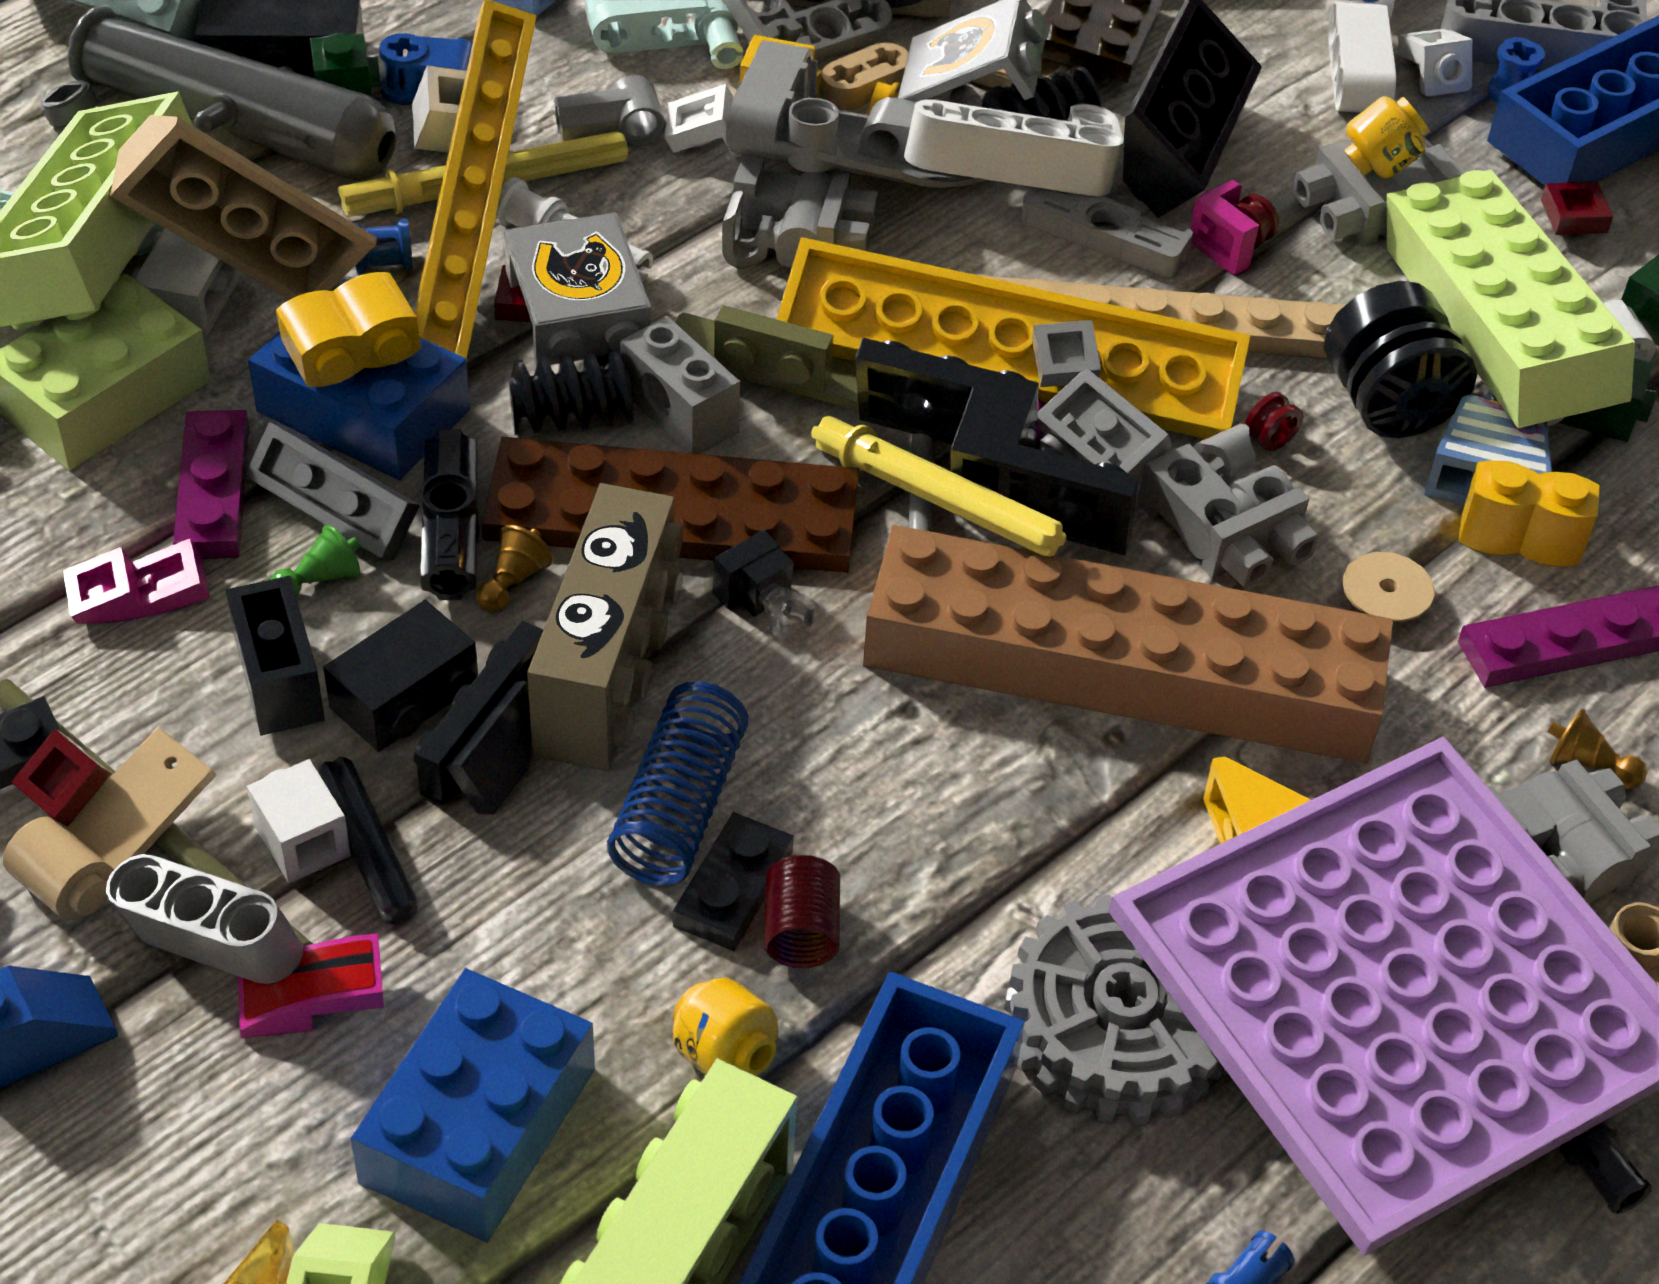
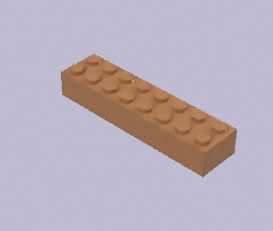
[863,525,1393,764]

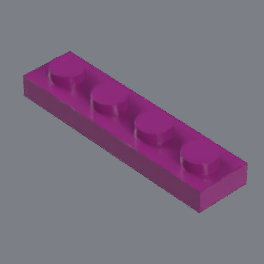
[1458,585,1659,688]

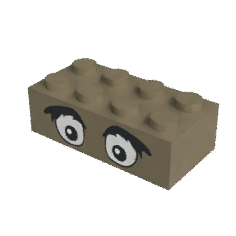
[527,483,684,772]

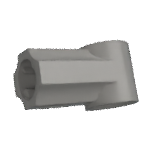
[554,75,666,146]

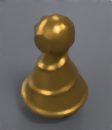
[475,525,554,614]
[1547,708,1648,790]

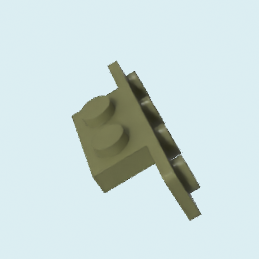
[675,305,859,411]

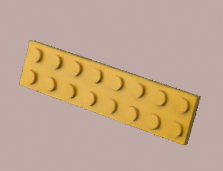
[776,237,1251,439]

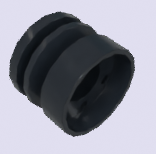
[1323,281,1478,438]

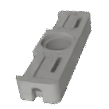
[1021,187,1193,278]

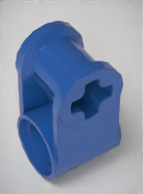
[379,33,473,105]

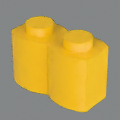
[276,272,421,387]
[1459,460,1600,567]

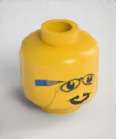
[673,977,778,1076]

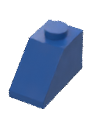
[0,965,118,1088]

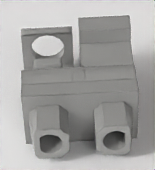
[1294,137,1466,248]
[722,155,878,269]
[1137,423,1319,589]
[1488,759,1659,903]

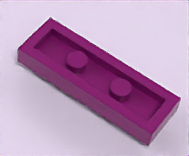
[173,410,249,559]

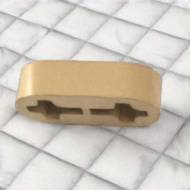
[821,43,909,110]

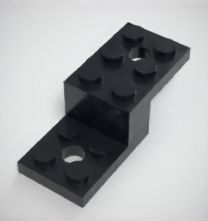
[855,337,1139,556]

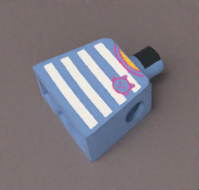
[1424,390,1552,504]

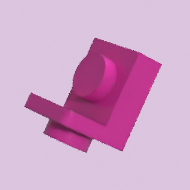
[1190,179,1259,276]

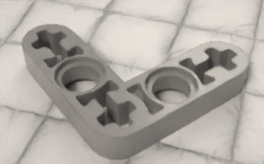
[722,0,892,62]

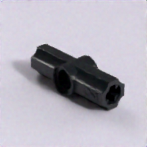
[420,429,480,600]

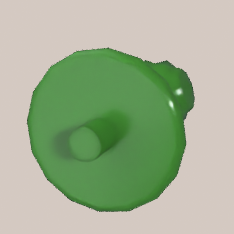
[269,524,360,597]

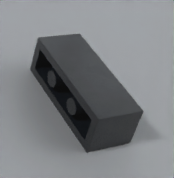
[195,0,365,78]

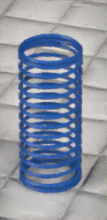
[607,681,749,886]

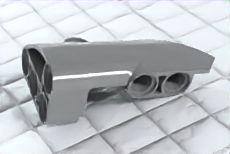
[726,40,986,188]

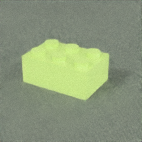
[0,273,211,471]

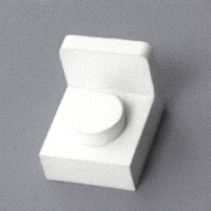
[1398,29,1472,97]
[664,84,743,158]

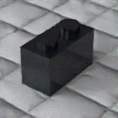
[225,576,325,736]
[323,599,478,753]

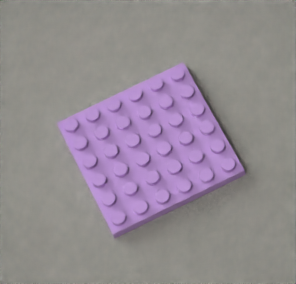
[1108,736,1659,1256]

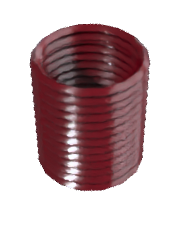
[764,855,841,968]

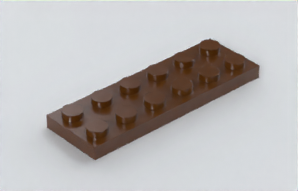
[481,436,859,573]

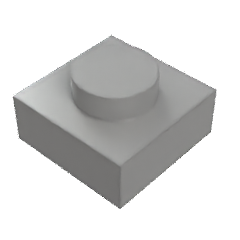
[1032,320,1101,387]

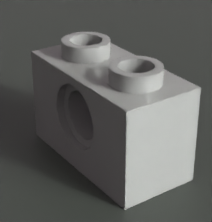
[620,316,740,454]

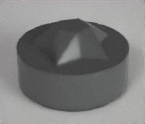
[40,80,98,127]

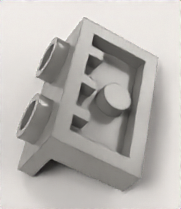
[1037,367,1172,477]

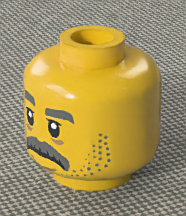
[1344,97,1430,179]

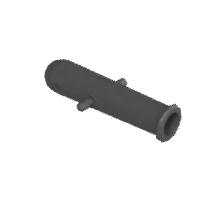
[67,7,398,178]

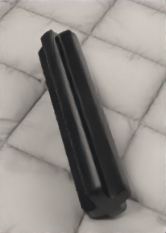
[318,756,418,925]

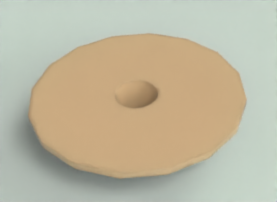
[1342,552,1435,622]

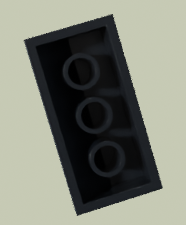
[1123,0,1262,218]

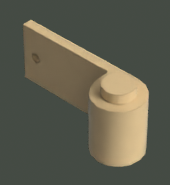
[3,727,217,920]

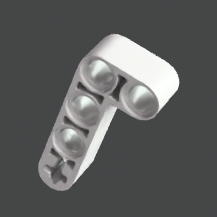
[904,99,1124,196]

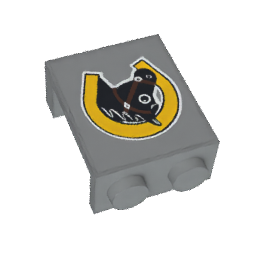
[898,0,1048,102]
[504,212,651,365]

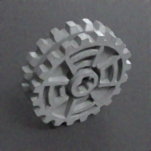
[1004,895,1224,1125]

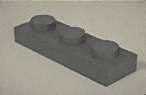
[244,421,420,560]

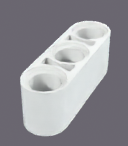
[1328,1,1396,113]

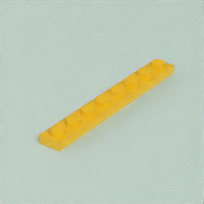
[414,0,537,360]

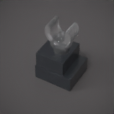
[712,530,815,640]

